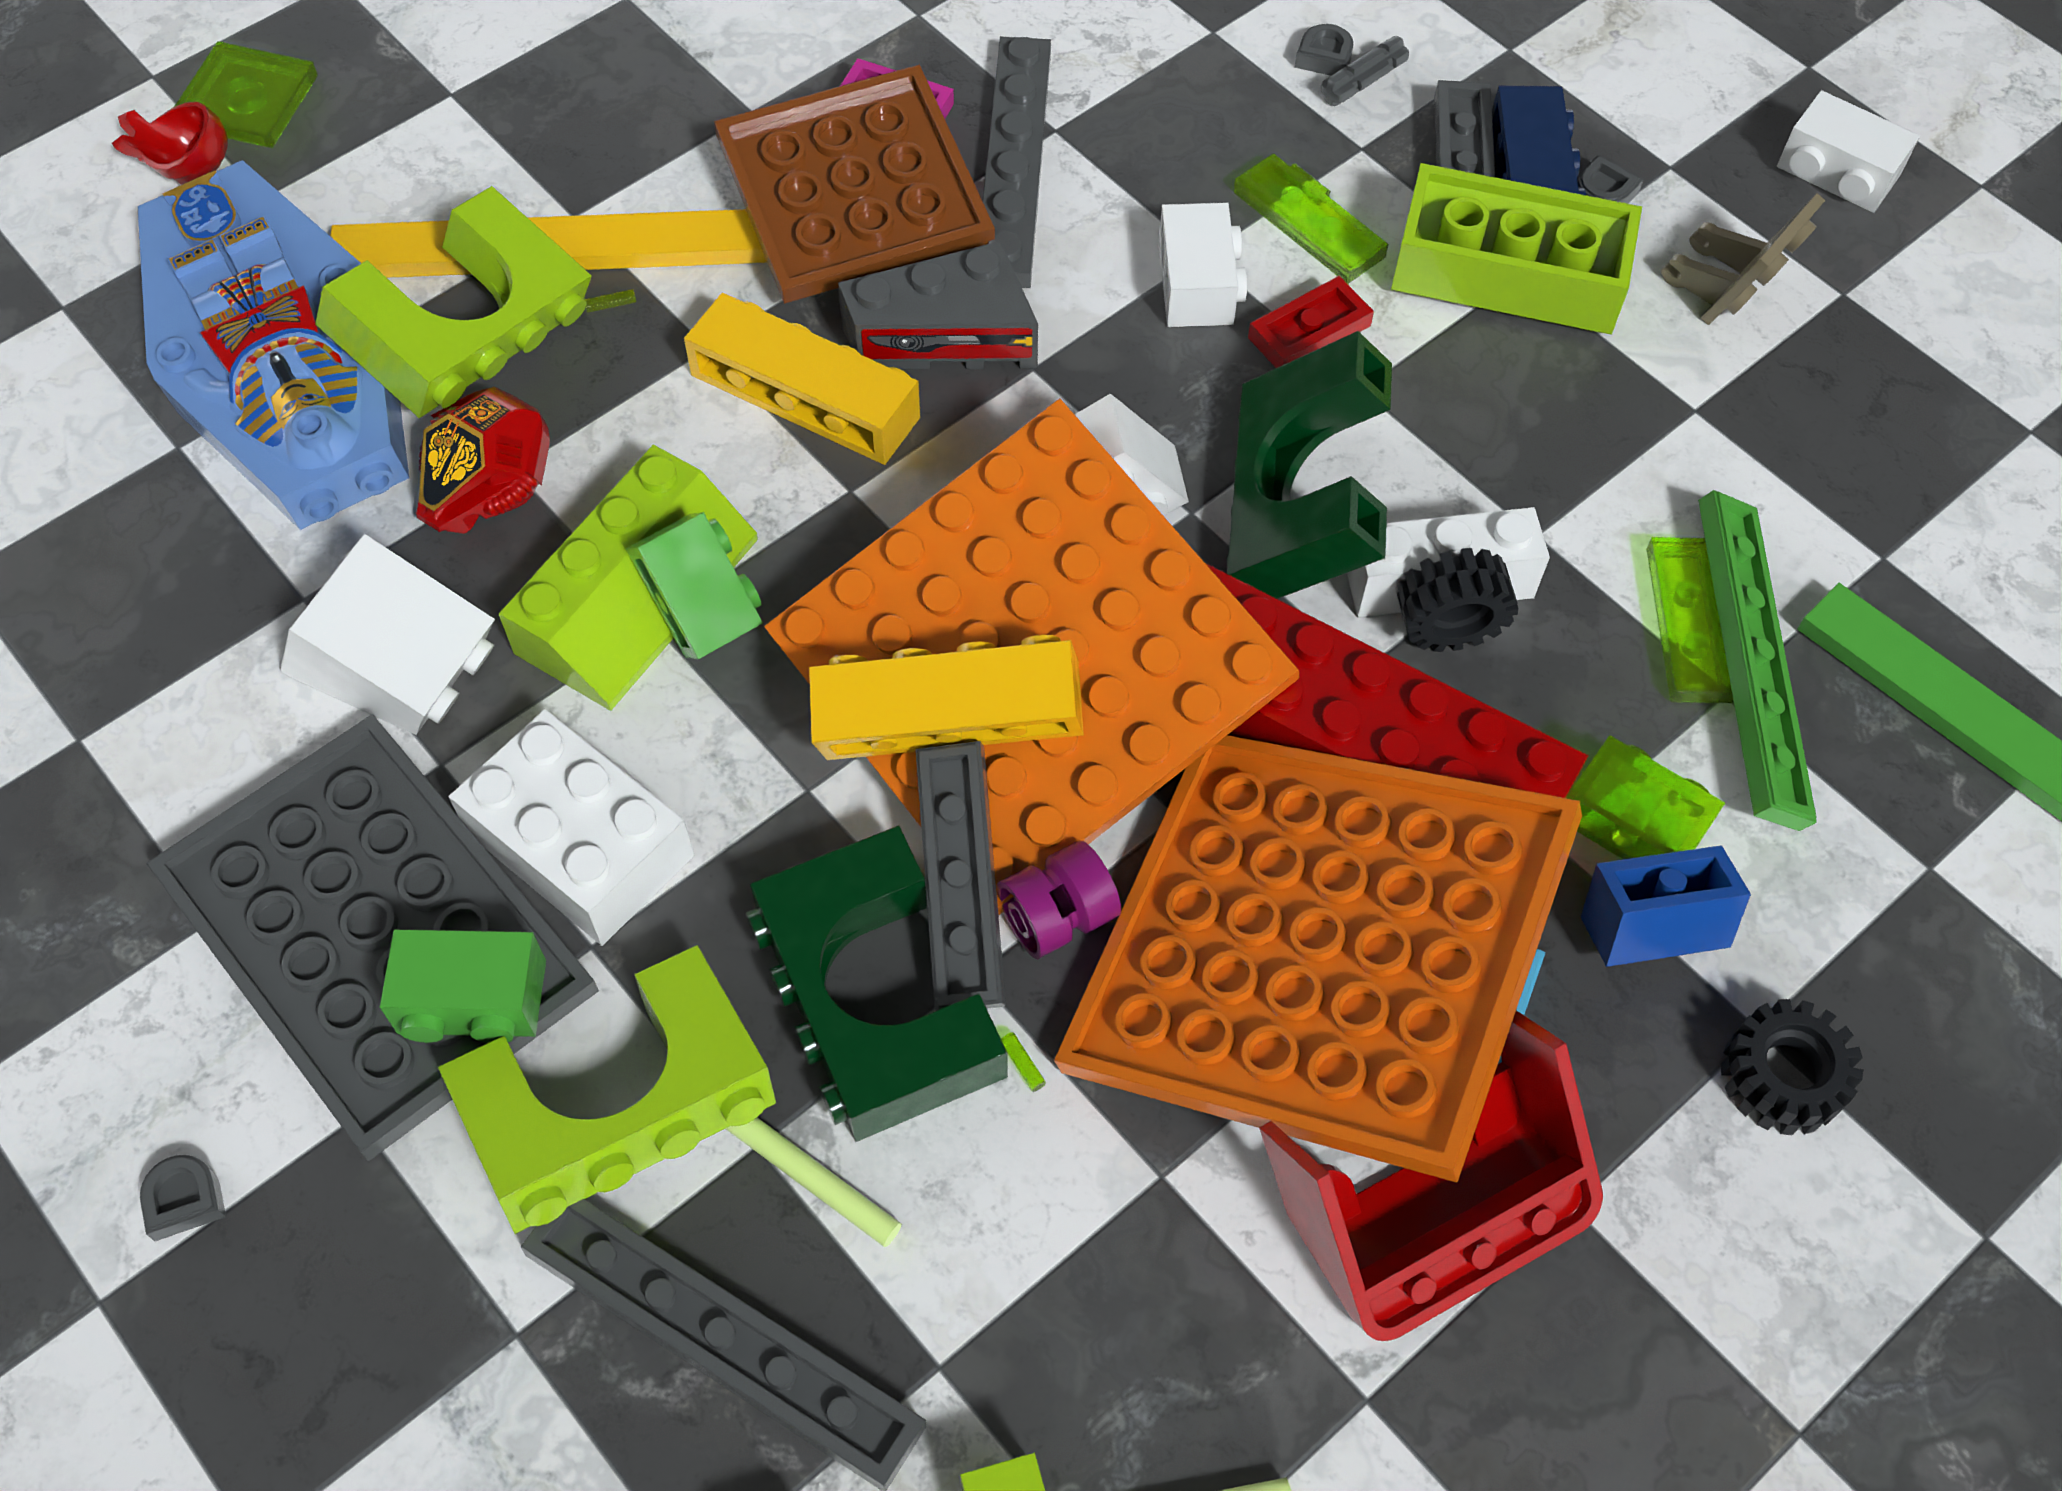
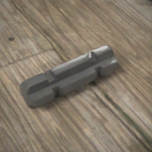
[1321,36,1409,106]

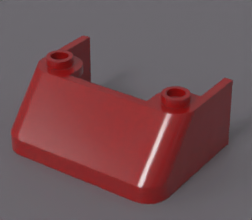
[1259,1010,1603,1341]

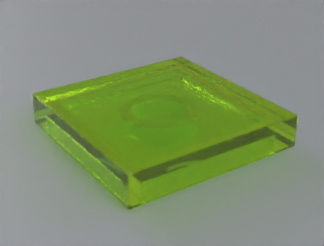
[174,41,318,148]

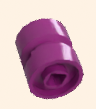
[997,840,1121,960]

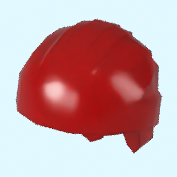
[112,102,228,185]

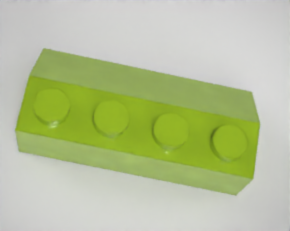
[1391,163,1643,335]
[499,444,758,711]

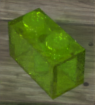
[1567,735,1725,860]

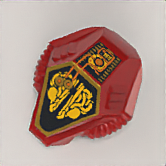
[416,386,550,534]

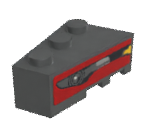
[838,241,1038,369]

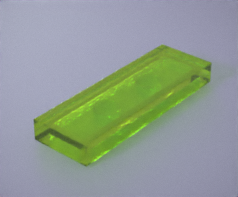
[1233,153,1389,284]
[1646,537,1733,703]

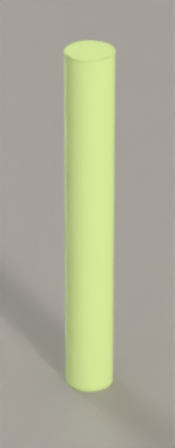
[726,1117,902,1247]

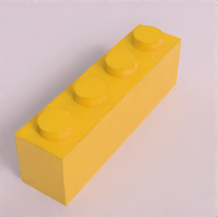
[684,292,921,465]
[809,635,1084,760]

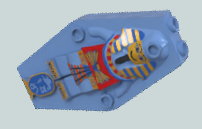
[138,160,409,530]

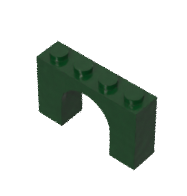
[1227,331,1392,599]
[745,825,1008,1142]

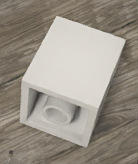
[280,533,495,735]

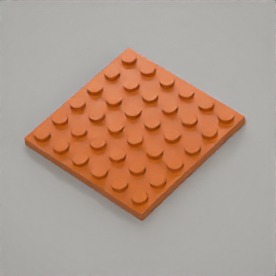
[764,398,1299,915]
[1054,735,1582,1182]

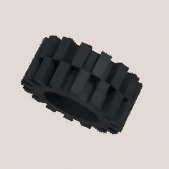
[1397,548,1519,652]
[1721,999,1864,1135]

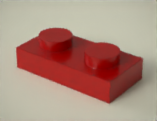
[1248,276,1374,368]

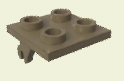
[1661,193,1825,325]

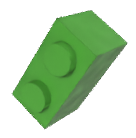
[626,512,763,659]
[380,930,546,1043]

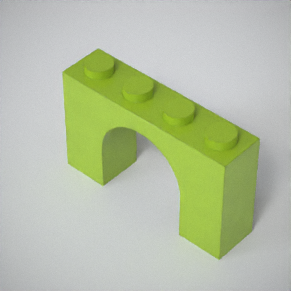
[315,186,592,419]
[438,945,776,1234]

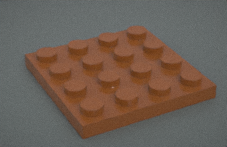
[714,64,995,304]

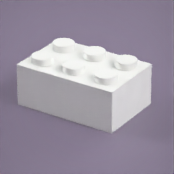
[448,709,695,946]

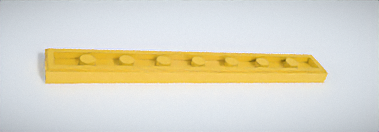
[330,209,767,278]

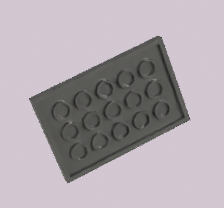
[146,714,599,1162]

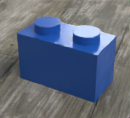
[1581,845,1751,967]

